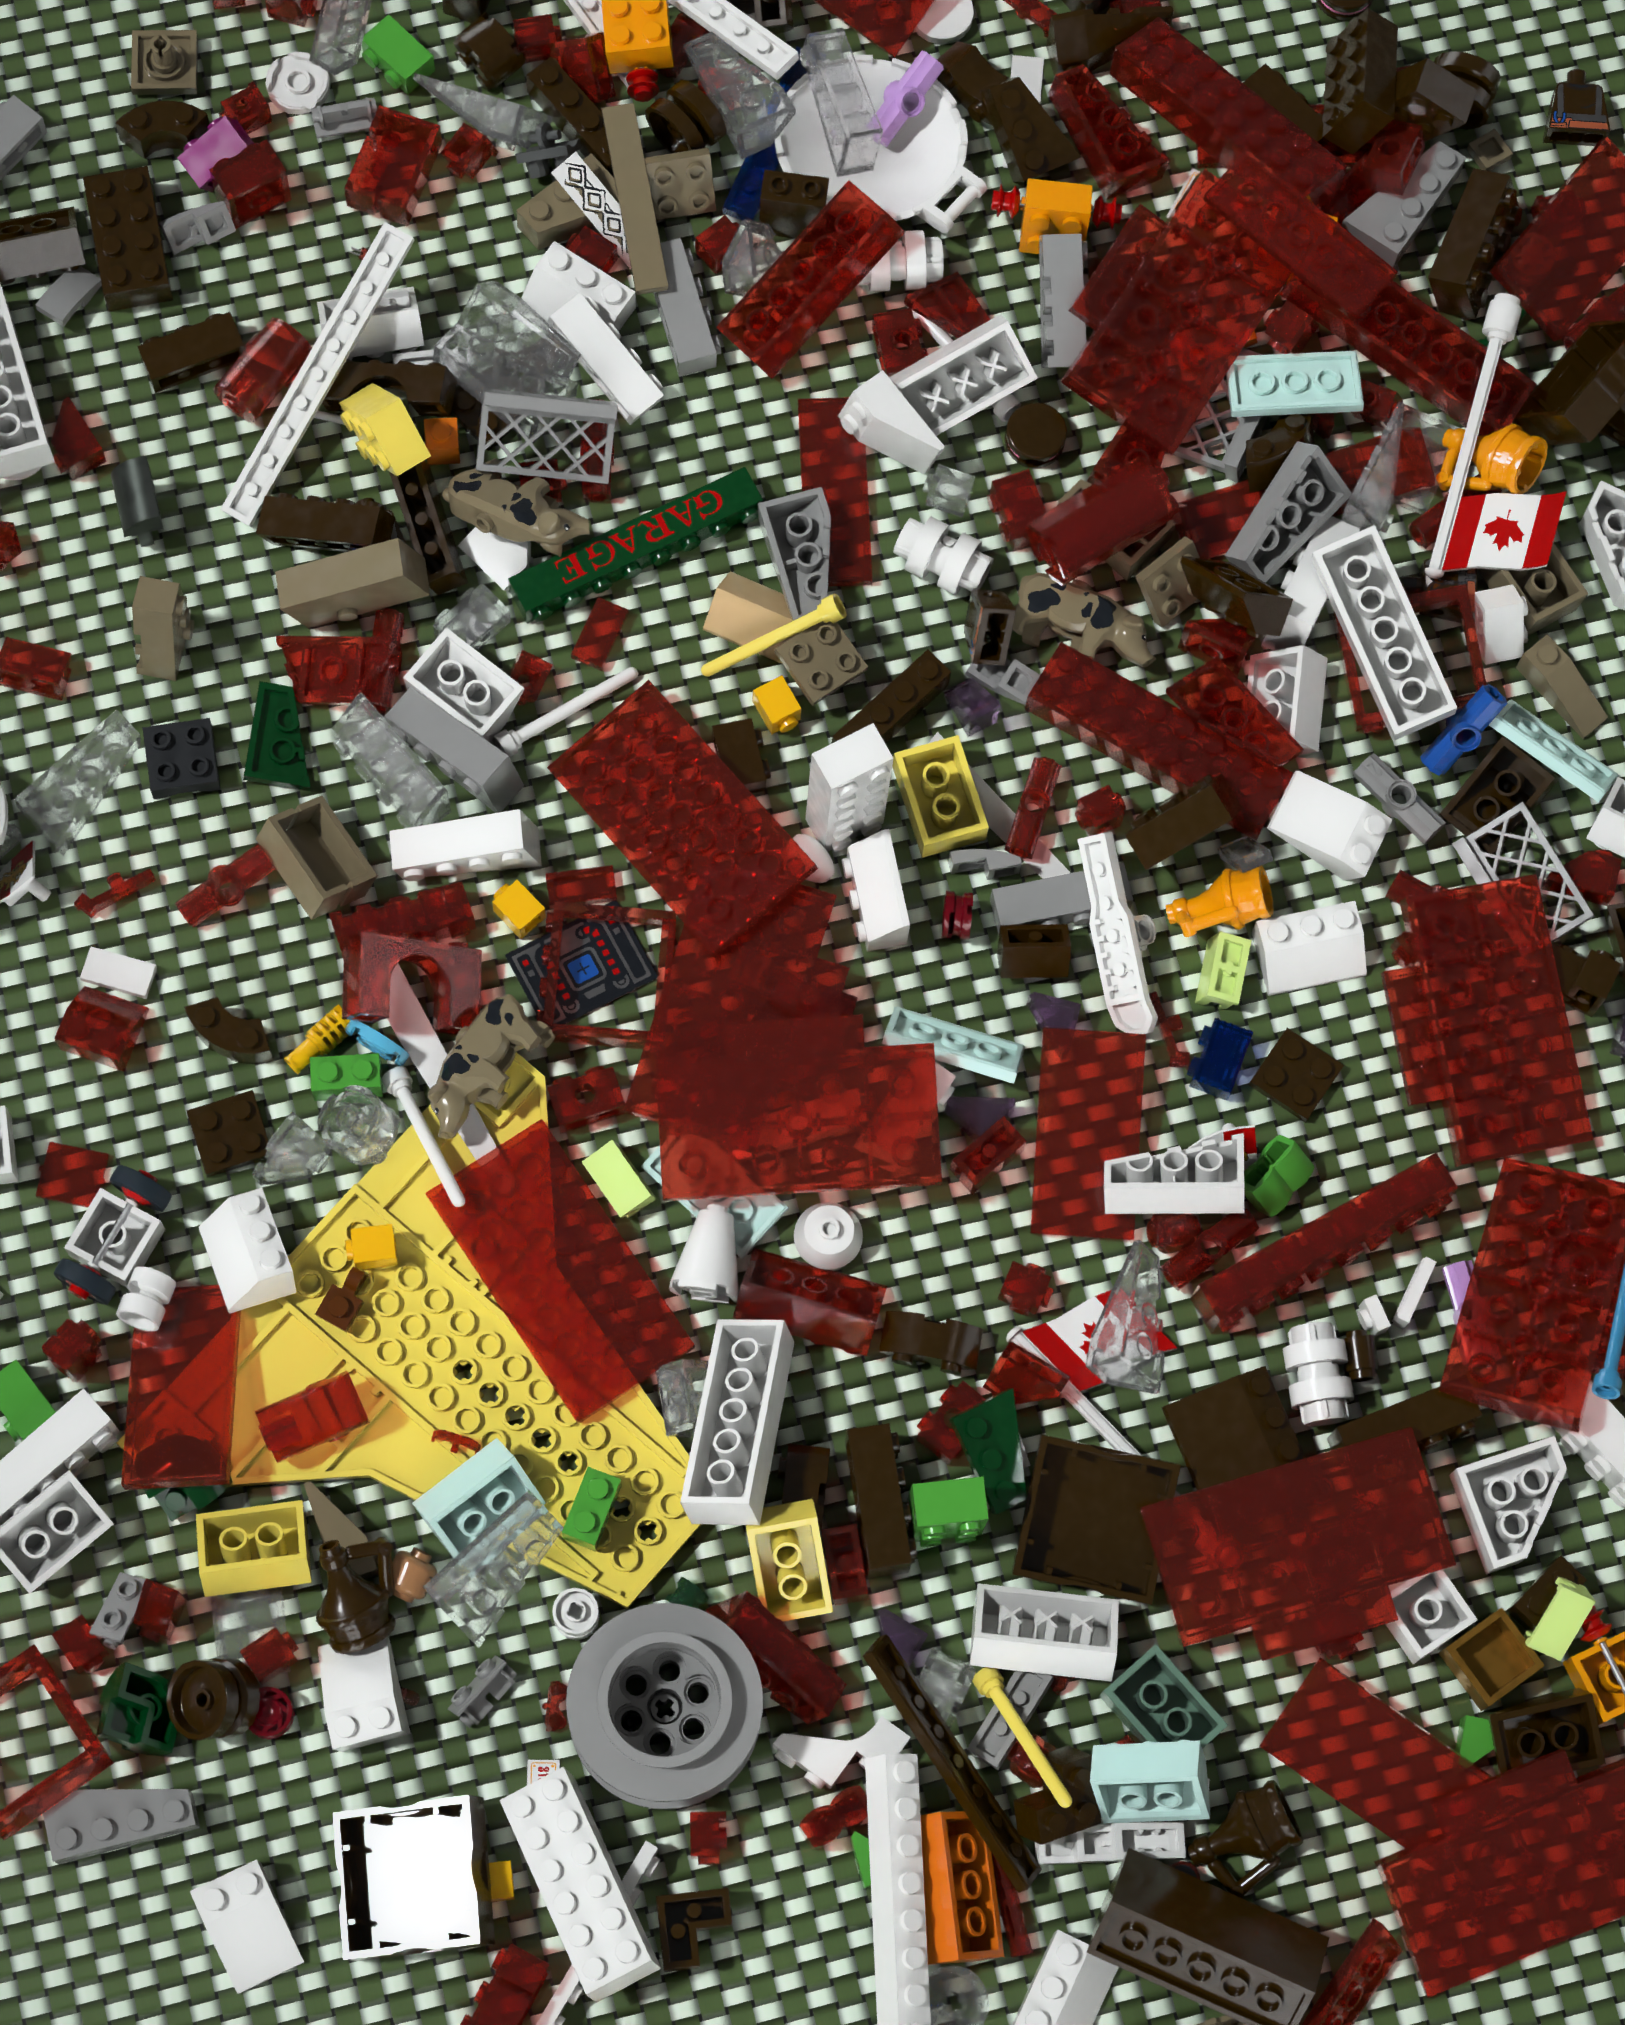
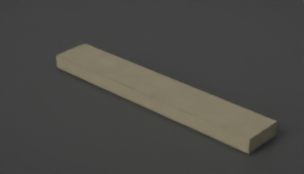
[602,103,668,295]

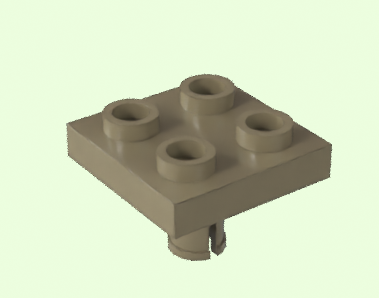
[131,30,198,95]
[644,148,716,221]
[1135,536,1200,628]
[774,621,868,706]

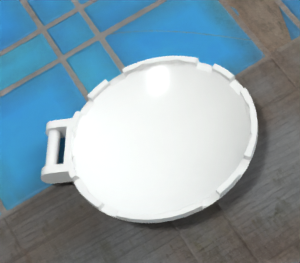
[774,55,987,234]

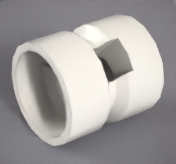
[116,1267,176,1331]
[552,1588,600,1640]

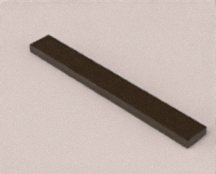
[863,1634,1042,1893]

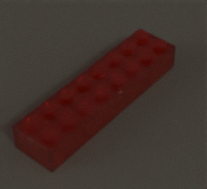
[1110,17,1347,224]
[1279,232,1537,436]
[1025,642,1294,841]
[1190,1153,1458,1334]

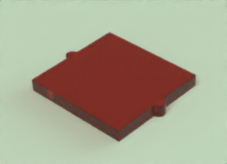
[35,1142,109,1208]

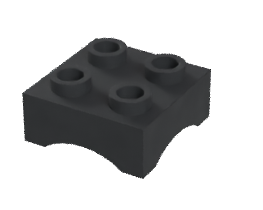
[142,718,221,799]

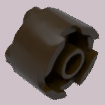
[453,12,526,91]

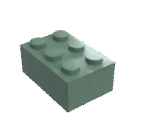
[1099,1644,1228,1749]

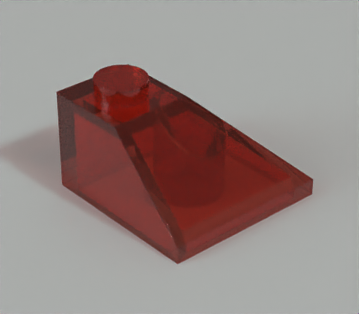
[1177,619,1257,678]

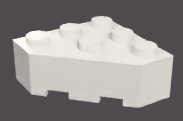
[1580,481,1625,610]
[1449,1436,1567,1575]

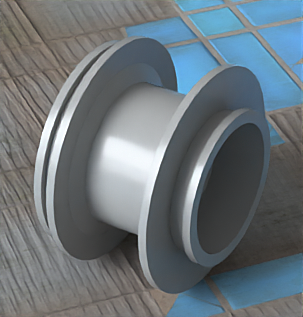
[566,1603,763,1810]

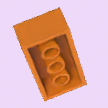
[921,1811,1004,1965]

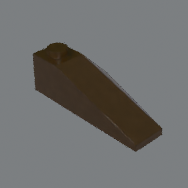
[1046,6,1174,80]

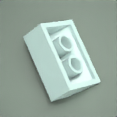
[412,1438,546,1569]
[1090,1740,1210,1824]

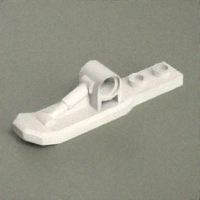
[1077,832,1158,1037]

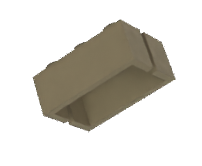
[256,795,378,920]

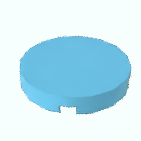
[345,1019,410,1066]

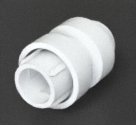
[849,230,944,292]
[893,516,994,595]
[1283,1322,1354,1427]

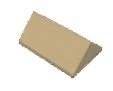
[703,571,797,664]

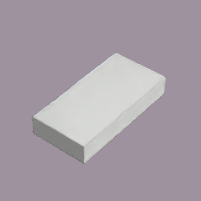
[80,946,157,999]
[1392,1257,1437,1329]

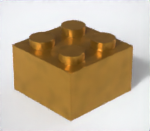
[1439,1607,1545,1711]

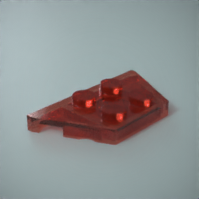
[276,636,397,706]

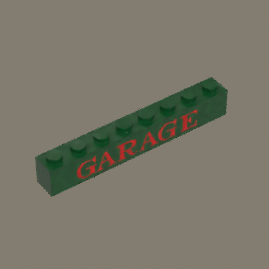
[508,467,763,624]

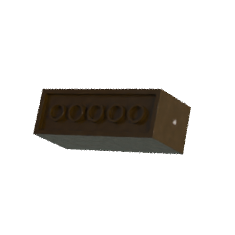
[1086,1848,1329,2025]

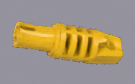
[284,998,366,1074]

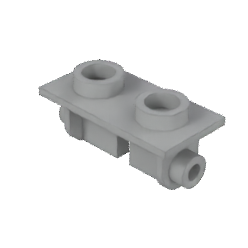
[311,97,380,139]
[89,1572,152,1650]
[448,1655,517,1728]

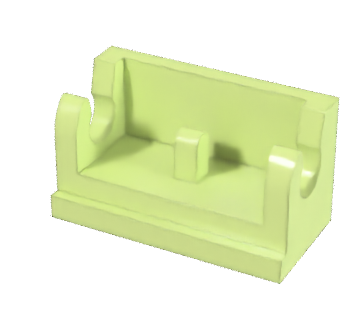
[1195,931,1252,1009]
[582,1140,657,1218]
[1524,1577,1596,1661]

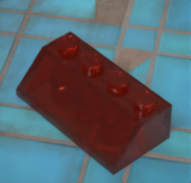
[733,1248,887,1356]

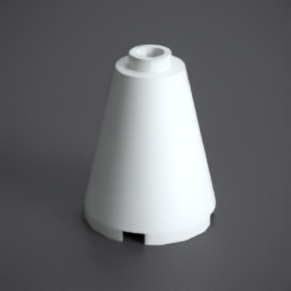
[669,1204,739,1303]

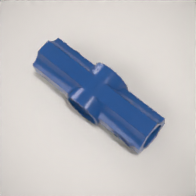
[1420,684,1508,776]

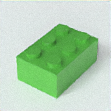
[907,1476,989,1547]

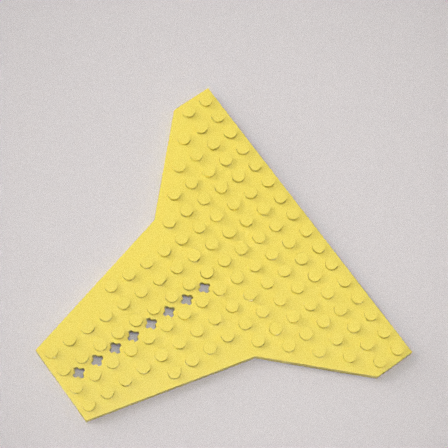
[117,1052,702,1609]

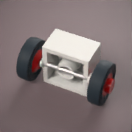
[53,1165,172,1305]

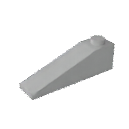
[758,487,831,621]

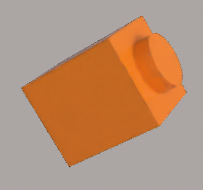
[424,417,460,465]

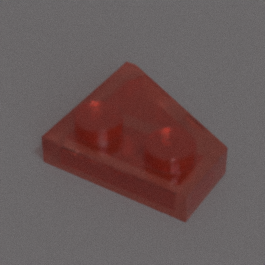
[904,271,990,338]

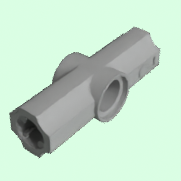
[1353,753,1446,844]

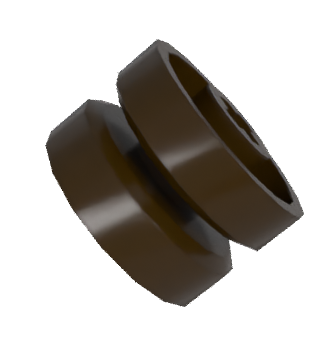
[1434,51,1501,130]
[645,79,726,153]
[167,1658,260,1740]

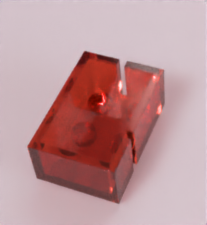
[344,105,442,226]
[460,1944,552,2025]

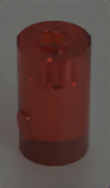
[213,317,312,423]
[255,1371,370,1464]

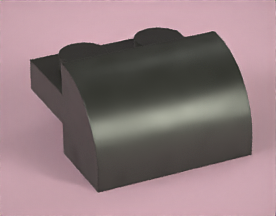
[111,455,164,547]

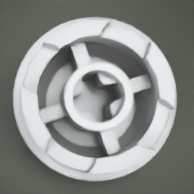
[794,1202,863,1270]

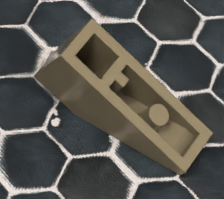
[1516,634,1608,739]
[303,1481,379,1579]

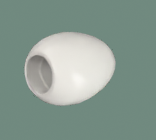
[782,834,835,883]

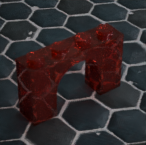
[342,928,482,1035]

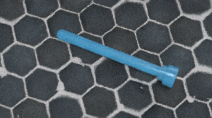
[1592,1264,1625,1399]

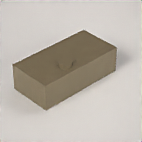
[1477,491,1588,636]
[275,538,430,629]

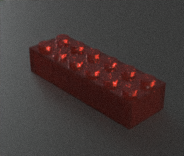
[716,180,905,379]

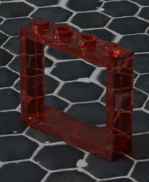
[1333,584,1487,734]
[537,901,677,1051]
[0,1644,114,1841]

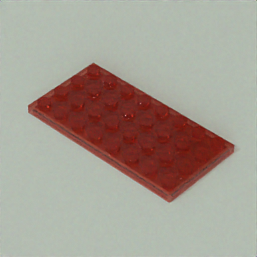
[547,680,818,958]
[425,1119,695,1424]

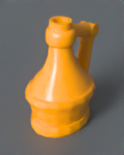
[1436,424,1548,494]
[1166,865,1274,937]

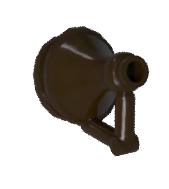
[316,1537,396,1654]
[1187,1780,1304,1898]

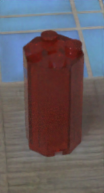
[1025,456,1180,586]

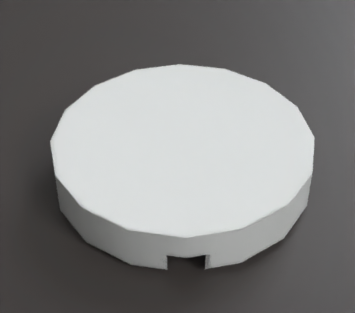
[910,0,974,45]
[265,51,331,115]

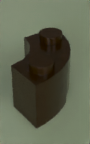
[937,41,1008,125]
[115,101,209,159]
[1246,414,1315,492]
[184,997,274,1064]
[879,1311,983,1375]
[777,1444,830,1537]

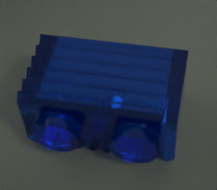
[1186,1018,1253,1101]

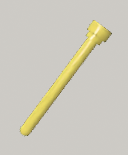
[701,593,847,677]
[972,1667,1072,1808]

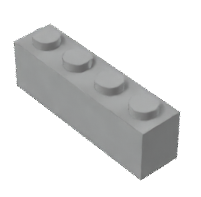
[0,95,47,181]
[653,238,721,377]
[990,862,1133,935]

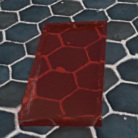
[1490,137,1625,341]
[1030,1027,1146,1241]
[121,1285,241,1490]
[1259,1657,1499,1871]

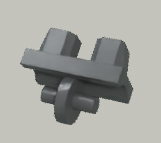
[515,122,582,179]

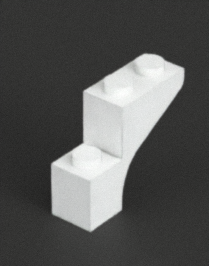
[773,1716,911,1790]

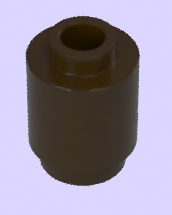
[1344,1330,1379,1383]

